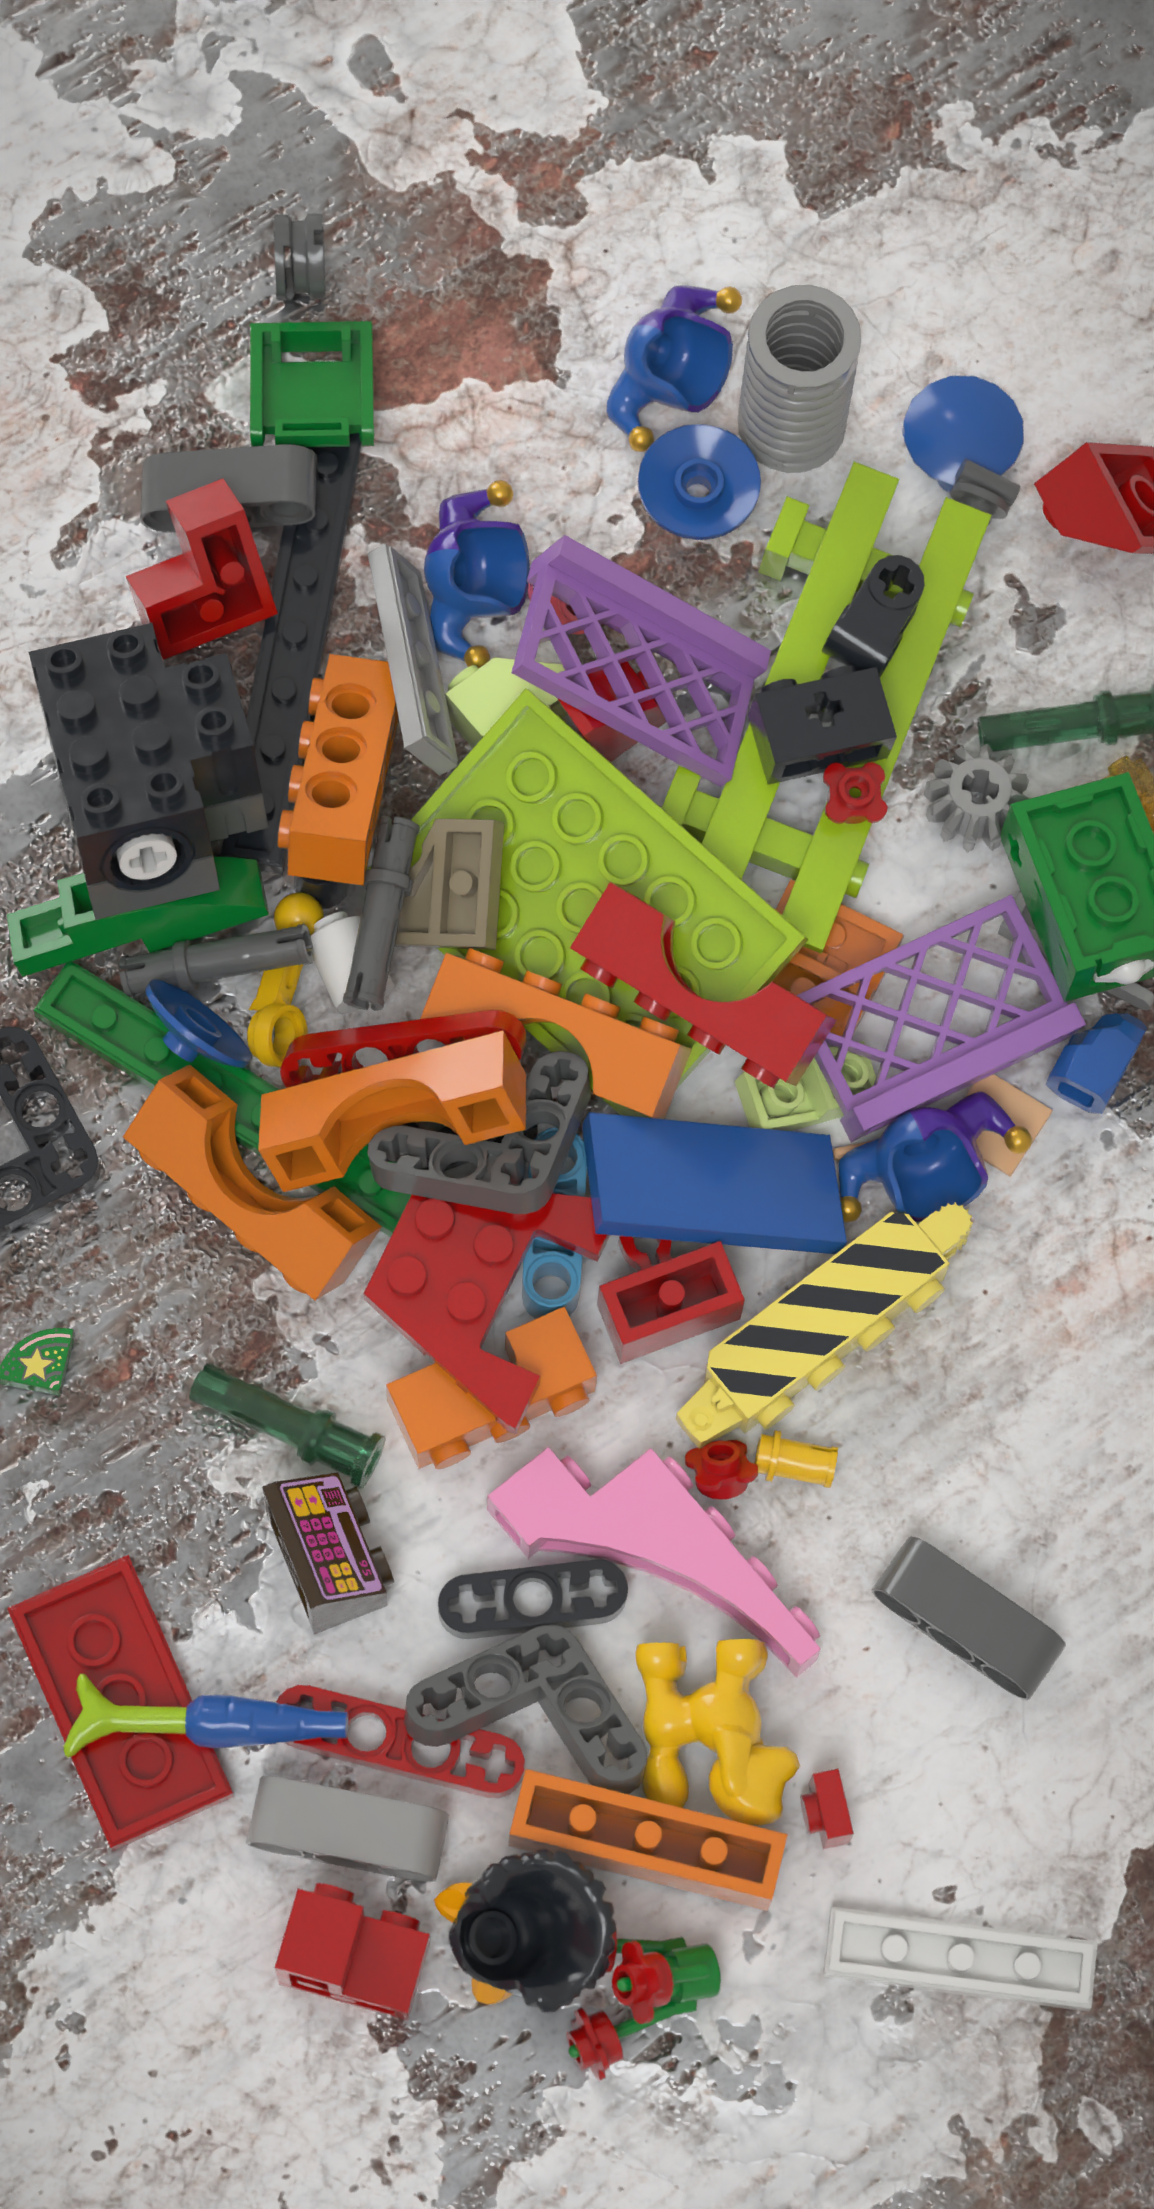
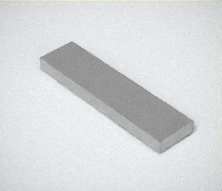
[367,543,458,776]

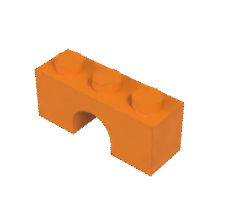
[386,1306,597,1469]

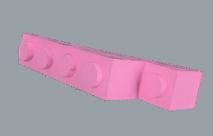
[487,1447,821,1678]

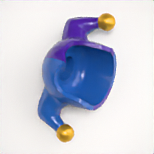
[606,285,742,452]
[424,480,530,668]
[839,1092,1033,1222]

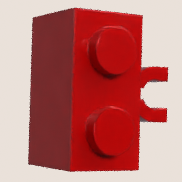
[597,1236,745,1364]

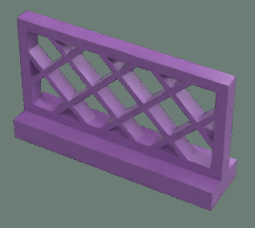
[511,535,771,787]
[796,894,1086,1143]

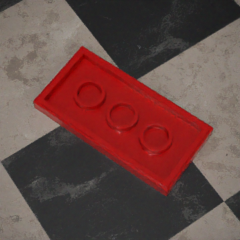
[7,1555,234,1851]

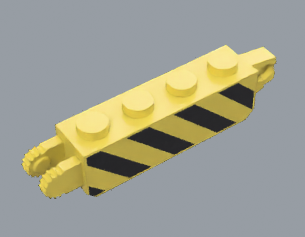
[676,1202,973,1449]

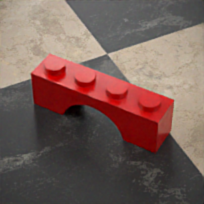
[570,882,837,1089]

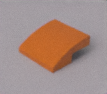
[772,879,904,1036]

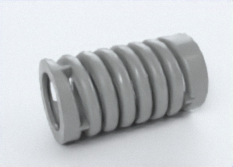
[737,285,861,473]

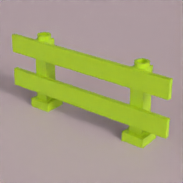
[662,461,992,954]

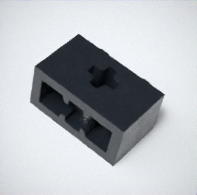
[748,666,897,785]

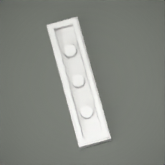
[823,1907,1098,2012]

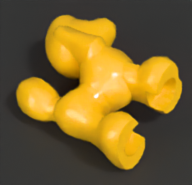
[635,1639,800,1826]

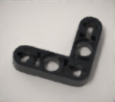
[0,1026,100,1238]

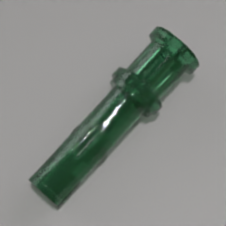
[977,684,1154,752]
[189,1362,386,1489]

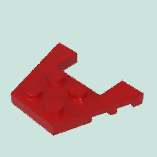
[363,1193,610,1434]

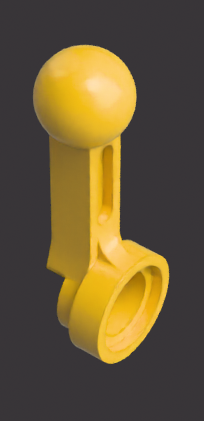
[247,892,324,1068]

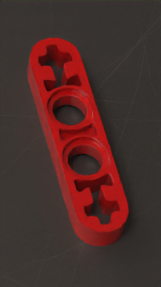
[280,1010,526,1088]
[276,1685,525,1798]

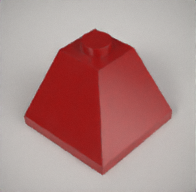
[1034,442,1154,554]

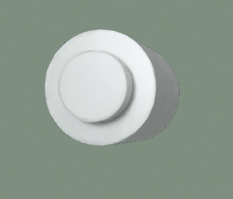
[308,911,395,1014]

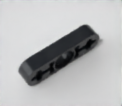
[438,1559,628,1639]

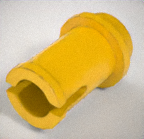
[754,1430,838,1488]

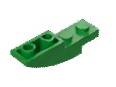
[6,857,269,977]

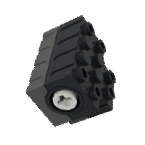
[28,623,269,920]

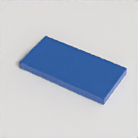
[582,1112,847,1254]

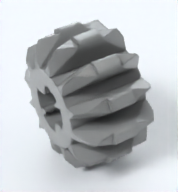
[924,743,1029,853]

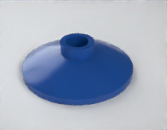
[638,424,761,540]
[145,979,252,1068]

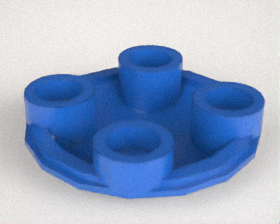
[902,376,1024,492]

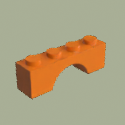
[420,948,692,1119]
[258,1031,526,1193]
[123,1065,382,1301]

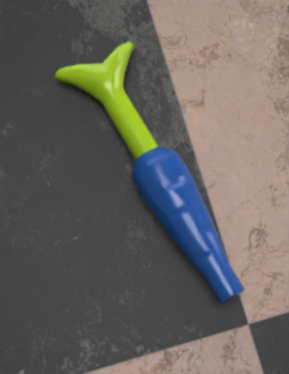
[64,1673,348,1758]

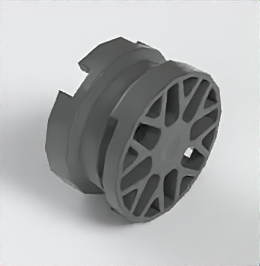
[274,214,326,301]

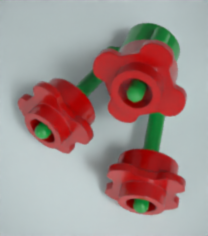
[566,1919,721,2081]

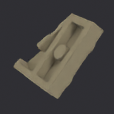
[394,819,504,950]

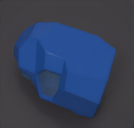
[1046,1013,1147,1114]

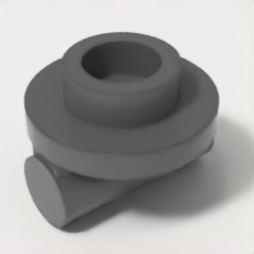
[950,459,1021,524]

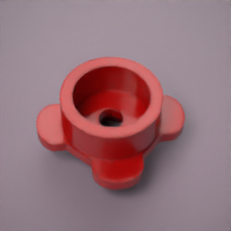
[823,762,888,824]
[685,1440,758,1500]

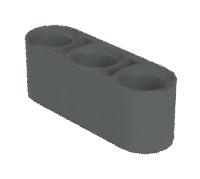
[140,445,317,533]
[872,1536,1066,1700]

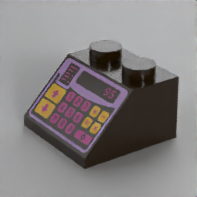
[262,1472,395,1635]

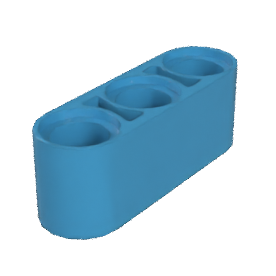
[522,1127,587,1319]

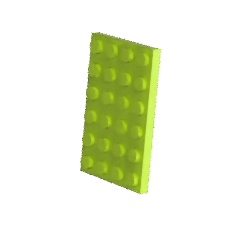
[369,688,809,1118]

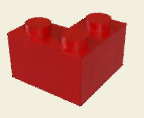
[125,478,278,660]
[274,1883,430,2021]

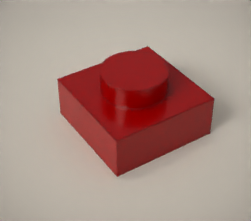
[800,1768,854,1849]

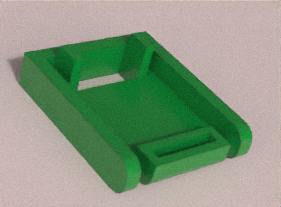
[250,321,374,447]

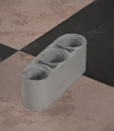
[246,1776,449,1882]

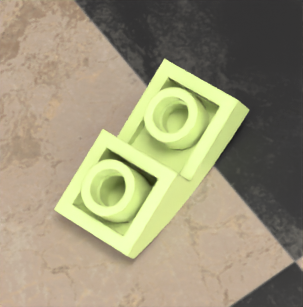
[734,1041,876,1131]

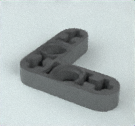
[368,1051,591,1214]
[404,1624,647,1794]

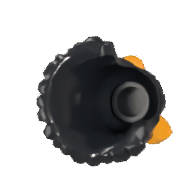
[434,1849,616,2013]

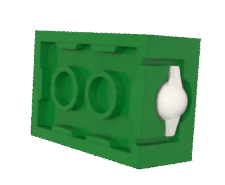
[1001,772,1154,1002]

